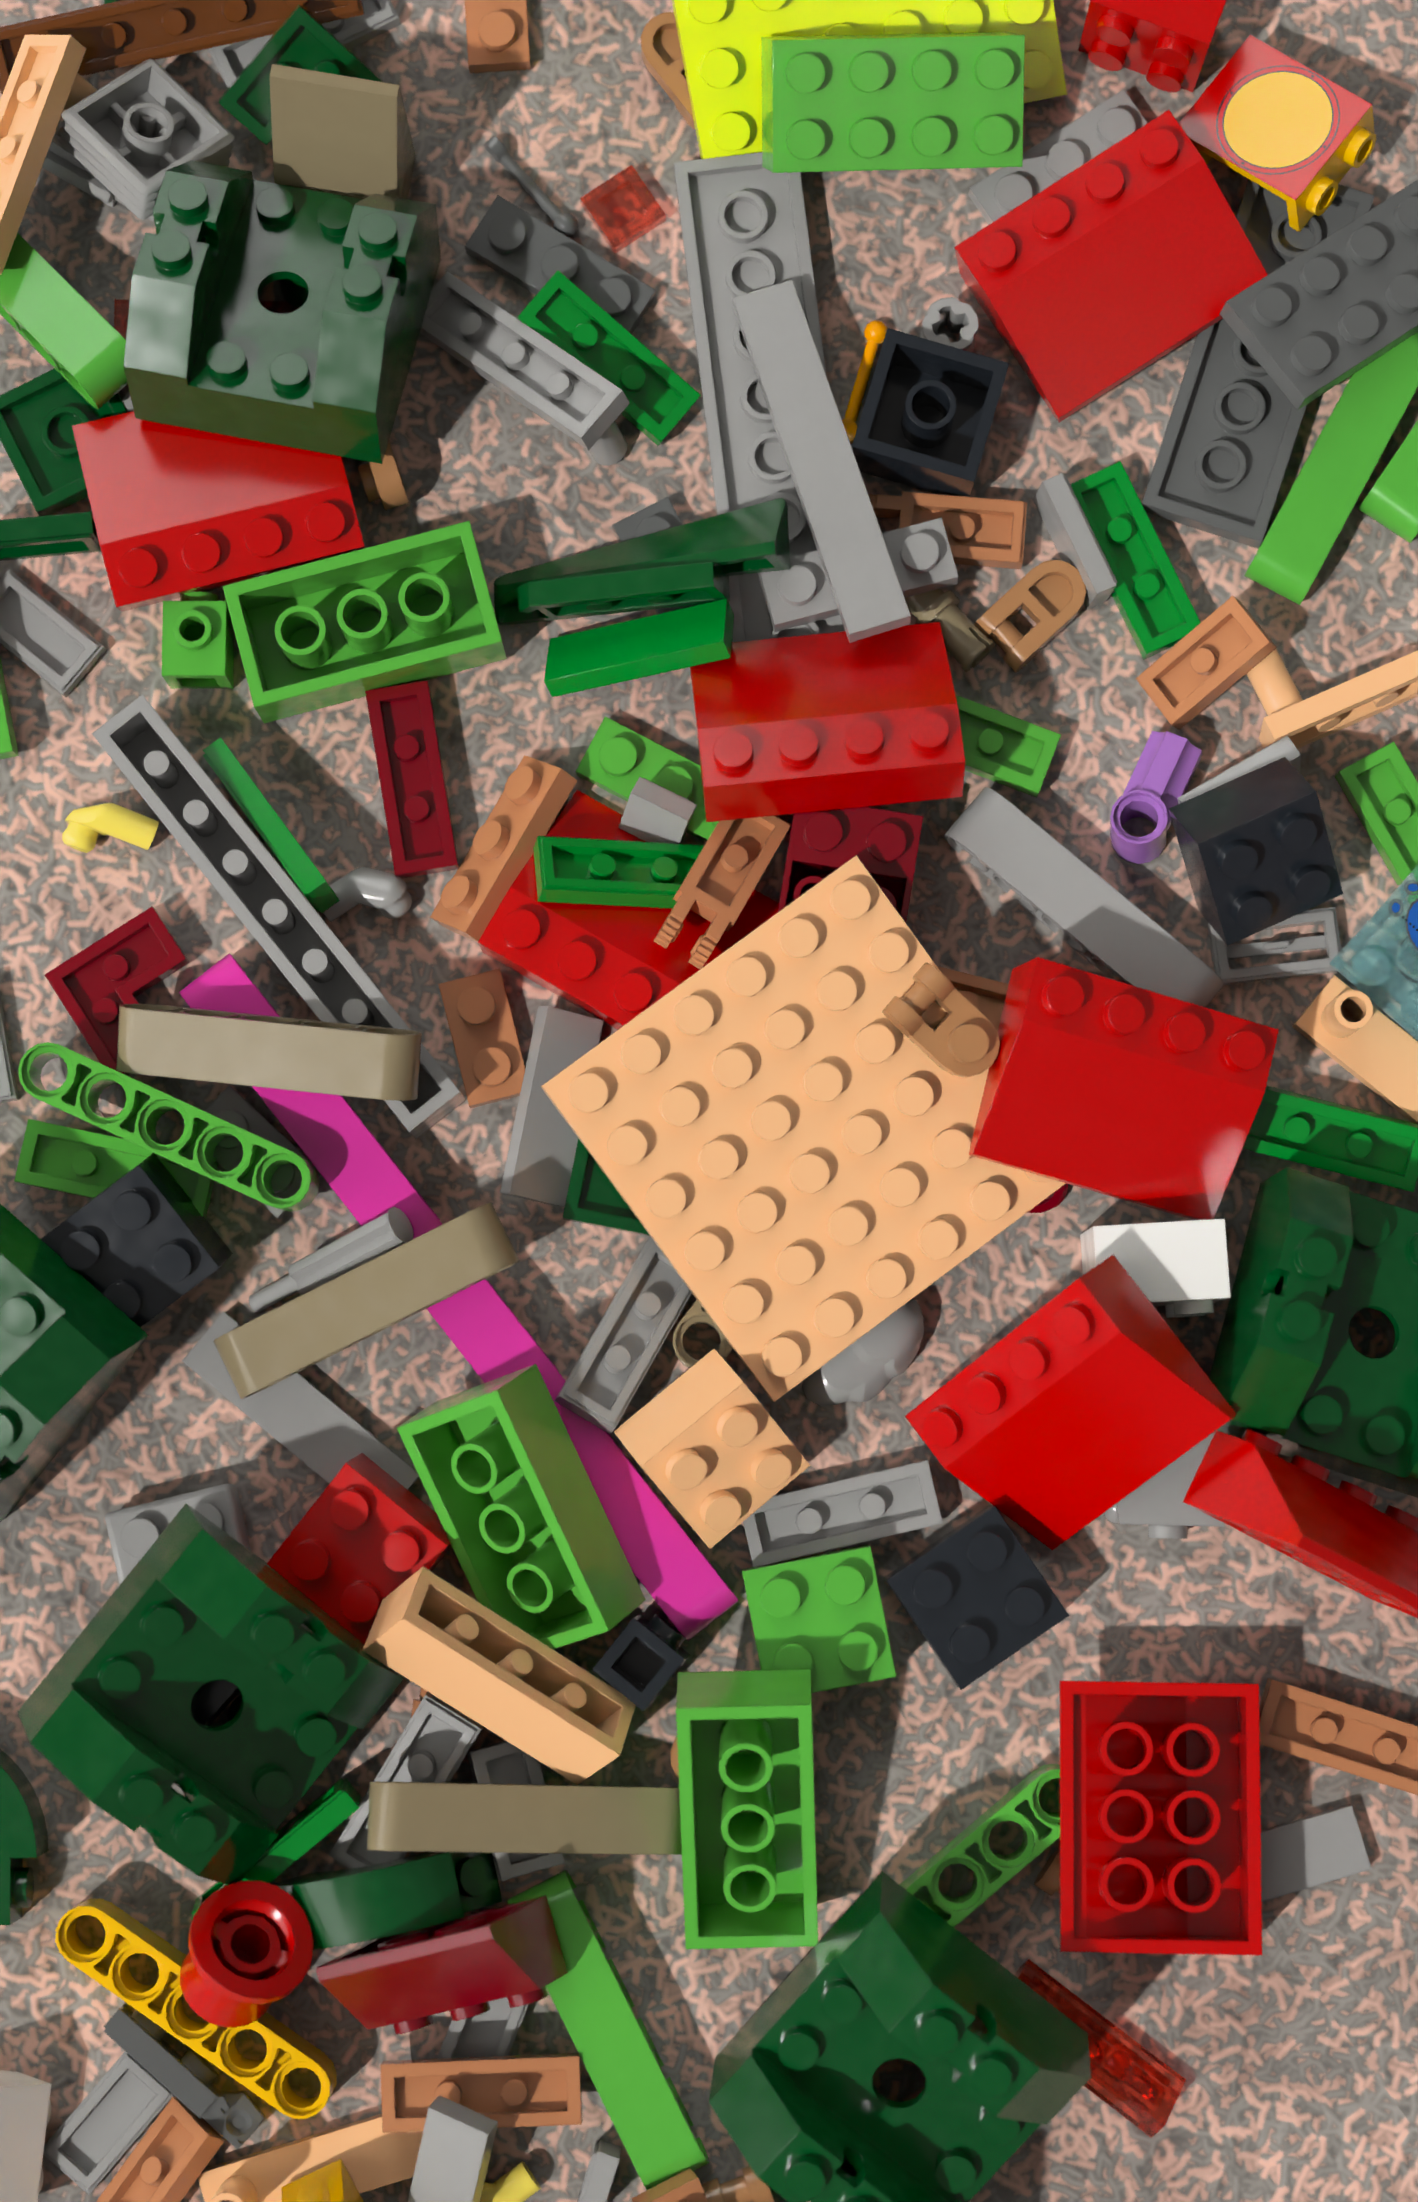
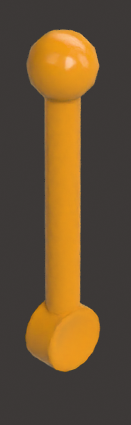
[842,320,887,444]

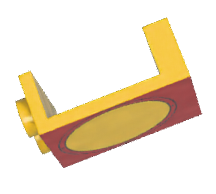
[1179,35,1376,233]

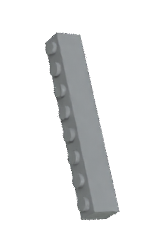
[92,694,466,1139]

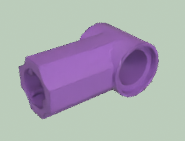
[1110,731,1203,864]

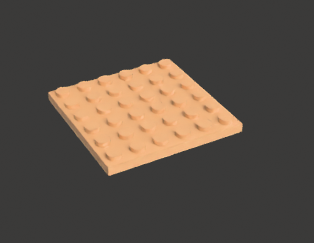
[541,855,1066,1402]

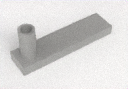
[420,271,630,466]

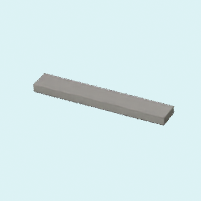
[732,280,911,643]

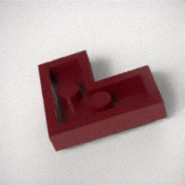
[45,906,190,1076]

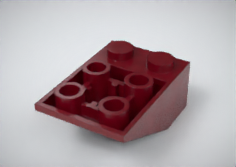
[778,807,923,923]

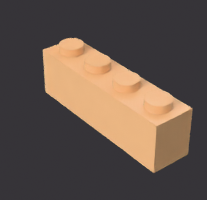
[363,1567,636,1785]

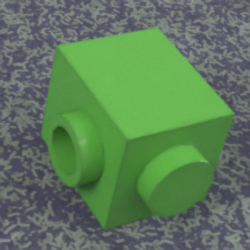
[162,591,234,689]

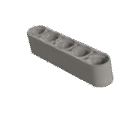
[944,787,1224,1007]

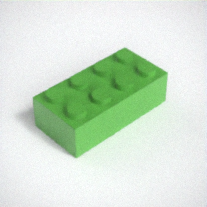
[761,32,1025,173]
[222,521,507,724]
[397,1364,646,1649]
[676,1669,818,1949]

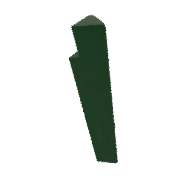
[494,498,791,625]

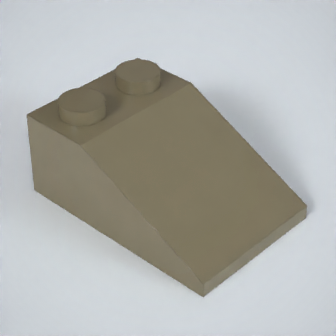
[270,64,416,199]

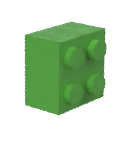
[742,1545,896,1693]

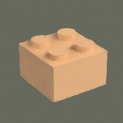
[613,1349,810,1549]

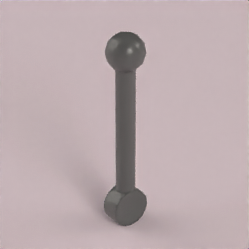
[484,136,578,237]

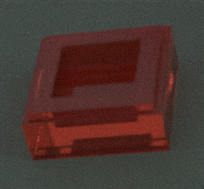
[580,165,666,254]

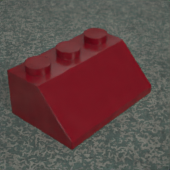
[315,1895,568,2034]

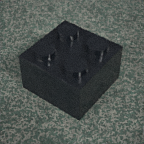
[852,328,1009,497]
[1169,757,1343,946]
[41,1153,233,1328]
[884,1505,1069,1690]

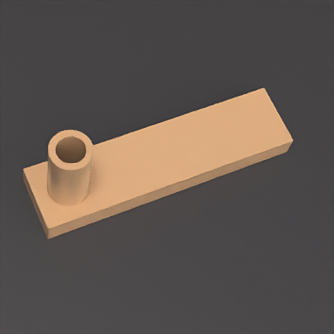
[0,35,97,275]
[1246,649,1418,749]
[1292,975,1418,1124]
[198,2114,423,2202]

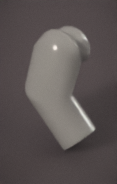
[323,867,412,922]

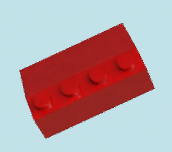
[954,110,1268,422]
[72,411,365,612]
[690,622,965,822]
[478,790,779,1030]
[969,957,1279,1220]
[905,1254,1237,1550]
[1183,1429,1418,1619]
[1059,1681,1262,1955]

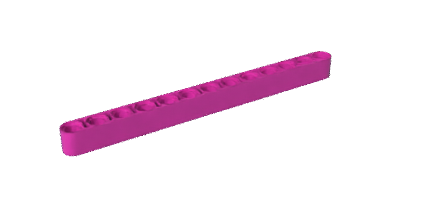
[179,953,739,1641]

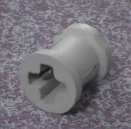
[920,297,979,353]

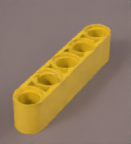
[55,1898,337,2119]

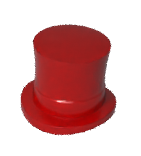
[180,1881,313,2028]

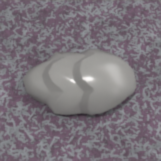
[802,1299,924,1406]

